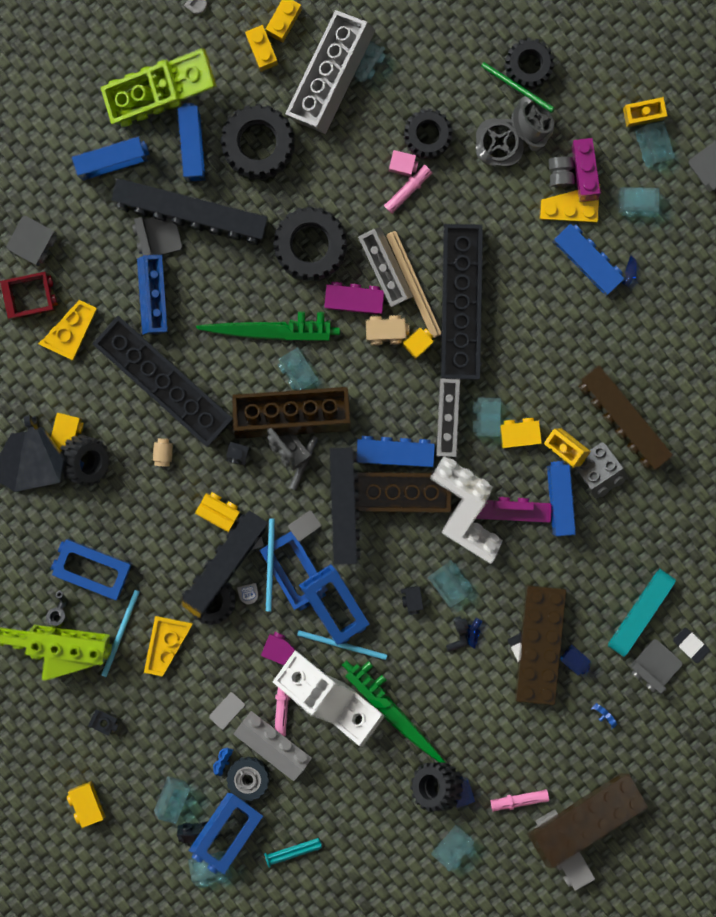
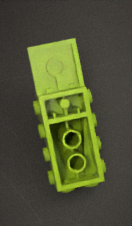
[100,49,217,127]
[0,624,112,680]

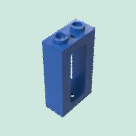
[178,103,206,182]
[72,137,150,181]
[547,461,575,536]
[260,532,328,610]
[51,539,132,600]
[299,564,370,646]
[188,793,263,874]

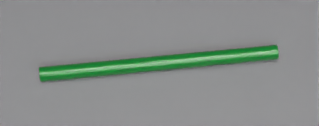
[481,62,555,113]

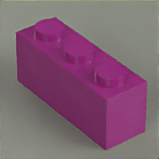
[572,138,600,202]
[324,282,384,315]

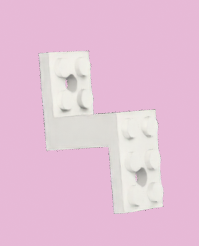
[431,456,503,564]
[273,651,385,747]

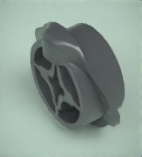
[511,94,554,151]
[476,118,524,166]

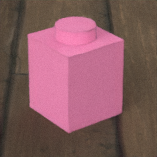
[389,150,419,176]

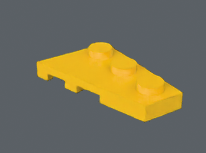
[540,184,600,223]
[38,300,98,360]
[144,616,193,676]

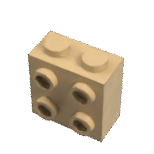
[366,316,409,345]

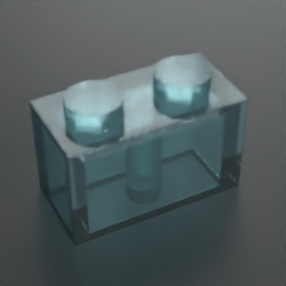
[618,187,659,217]
[473,398,501,437]
[154,776,190,824]

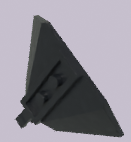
[0,415,66,492]

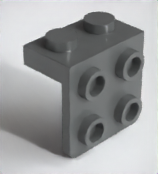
[688,141,716,193]
[6,216,58,267]
[132,217,182,255]
[267,428,311,471]
[575,443,628,499]
[630,639,682,694]

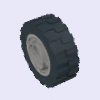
[227,756,270,801]

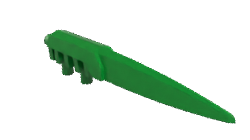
[196,311,340,341]
[342,660,446,763]

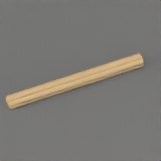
[386,231,441,338]

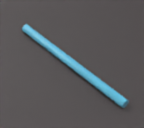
[266,518,275,611]
[101,590,140,677]
[297,630,387,660]

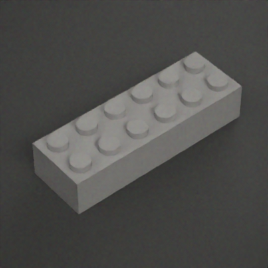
[285,10,376,134]

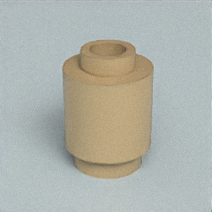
[153,438,173,466]

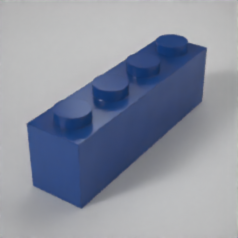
[552,223,624,296]
[137,255,167,335]
[357,436,435,467]

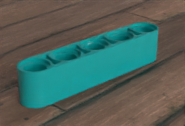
[608,569,676,657]

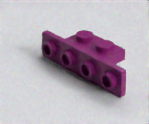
[475,497,551,522]

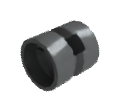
[548,157,575,187]

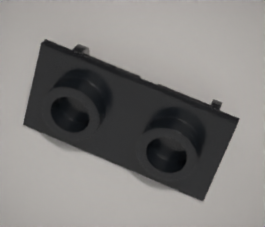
[177,821,217,844]

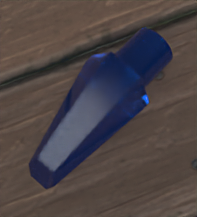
[622,255,637,287]
[468,618,482,649]

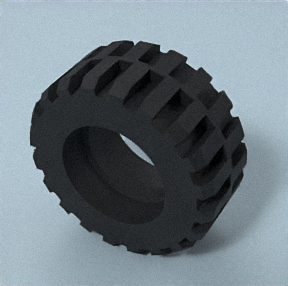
[221,104,295,180]
[274,206,347,282]

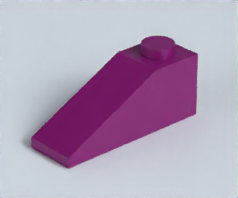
[261,632,298,665]

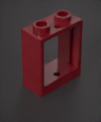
[0,272,58,320]

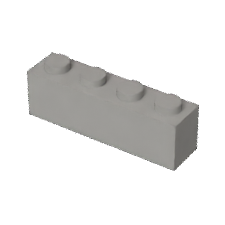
[358,227,413,307]
[436,379,460,457]
[233,711,312,781]
[535,809,595,890]

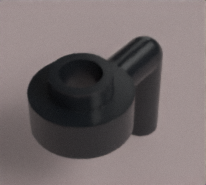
[46,591,68,628]
[446,616,469,652]

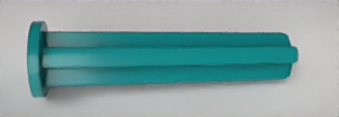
[264,838,322,868]

